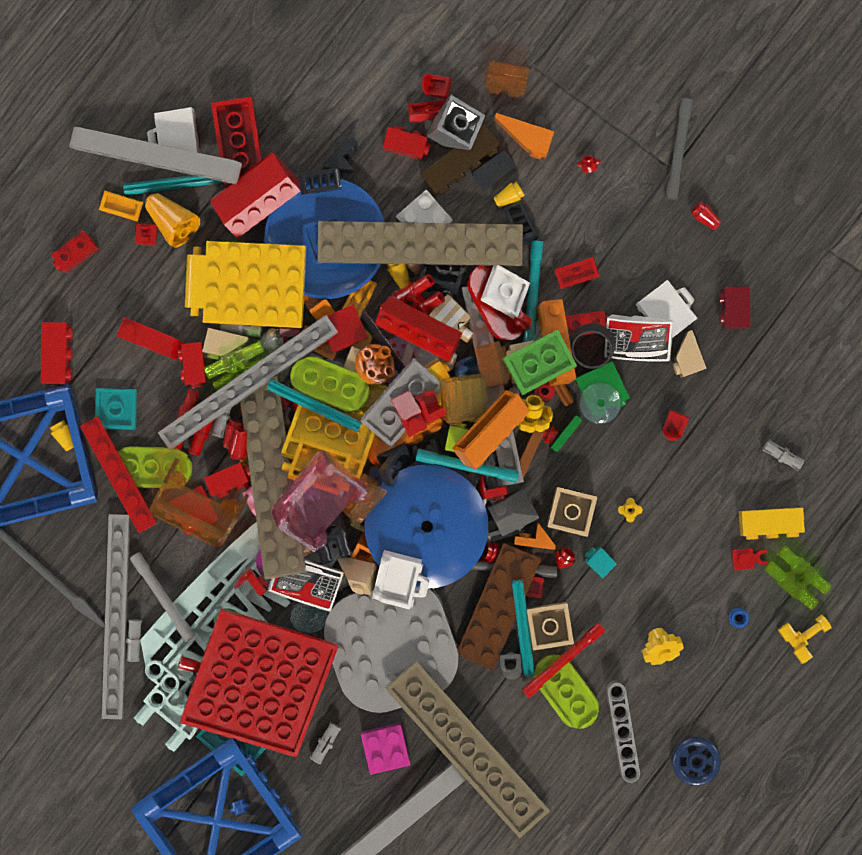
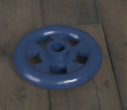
[672,737,721,786]

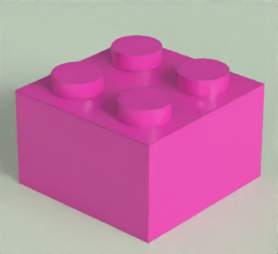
[361,722,410,775]

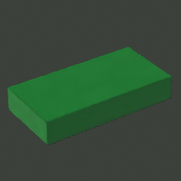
[550,415,582,452]

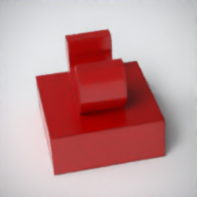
[135,223,158,246]

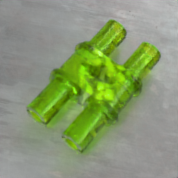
[204,340,267,391]
[764,546,832,610]

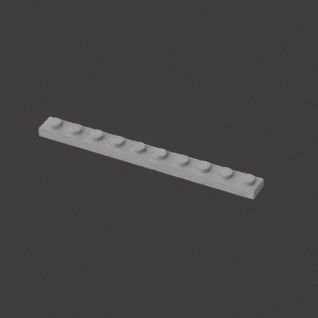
[462,287,524,486]
[158,315,338,450]
[102,514,130,719]

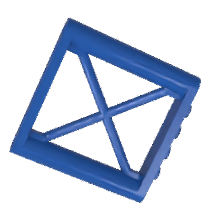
[0,384,98,526]
[131,738,303,855]

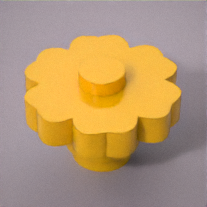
[518,395,553,433]
[642,628,684,665]

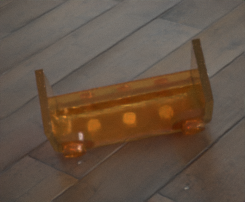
[150,458,250,547]

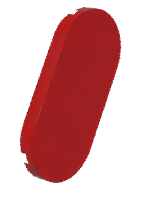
[467,265,523,342]

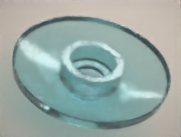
[580,383,621,424]
[290,602,330,633]

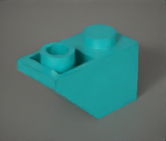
[584,546,617,579]

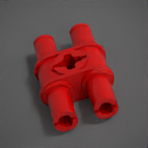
[380,274,445,315]
[174,389,215,456]

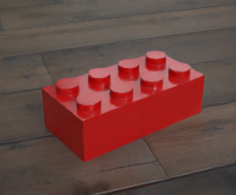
[211,97,263,187]

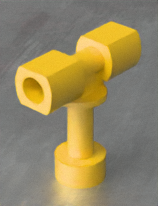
[778,615,832,664]

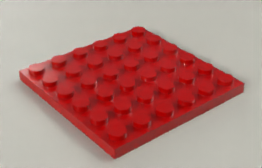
[180,608,338,757]

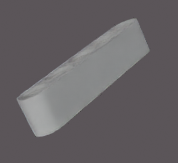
[606,681,640,783]

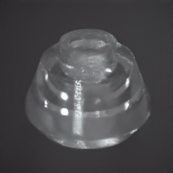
[259,327,285,354]

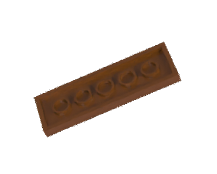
[458,542,541,670]

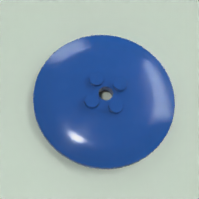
[265,177,384,299]
[365,465,488,588]

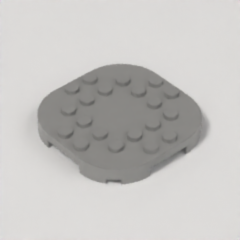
[324,587,459,713]

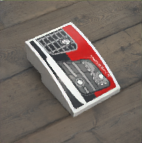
[604,314,673,361]
[268,558,344,612]

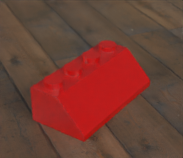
[210,152,301,238]
[375,296,463,364]

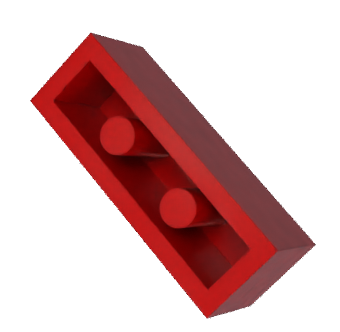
[41,322,73,385]

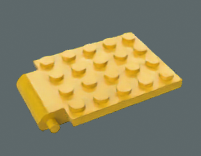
[185,241,306,328]
[281,383,388,495]

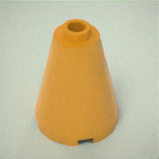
[145,193,201,248]

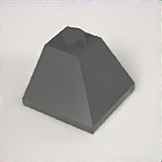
[427,95,485,150]
[487,489,539,537]

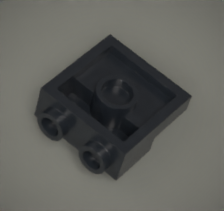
[419,265,466,297]

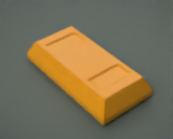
[99,191,143,222]

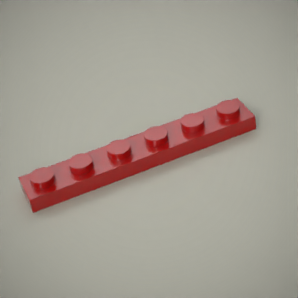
[80,416,157,533]

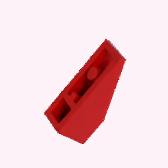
[117,317,184,361]

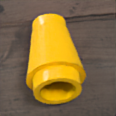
[493,182,525,208]
[387,264,410,289]
[50,420,74,451]

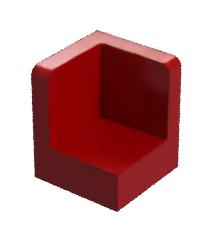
[414,389,446,423]

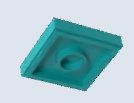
[95,388,138,430]

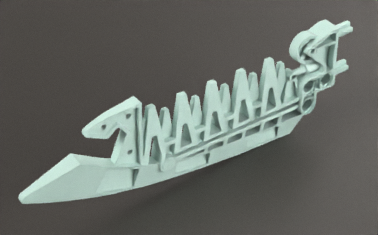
[134,477,350,752]

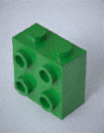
[574,361,630,418]

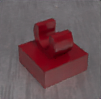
[280,327,302,343]

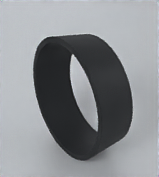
[571,323,616,368]

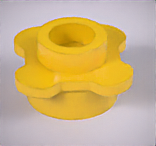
[618,498,643,522]

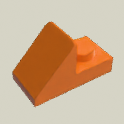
[304,295,335,321]
[514,522,555,550]

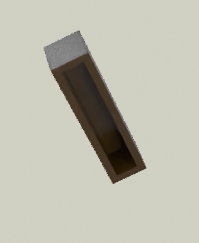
[421,125,500,196]

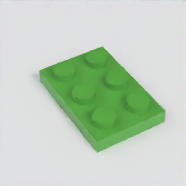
[503,330,577,395]

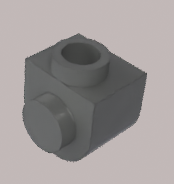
[500,652,522,680]

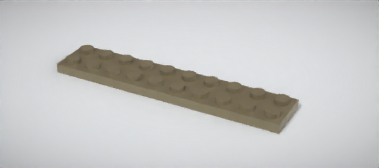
[318,221,523,266]
[240,375,306,579]
[385,660,550,838]

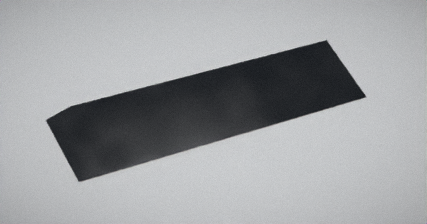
[360,309,406,374]

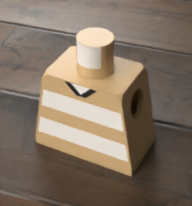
[429,294,474,343]

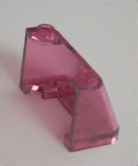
[272,450,369,553]

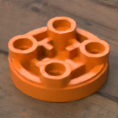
[355,344,395,385]

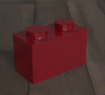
[719,287,750,329]

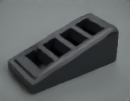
[299,167,342,195]
[503,200,539,246]

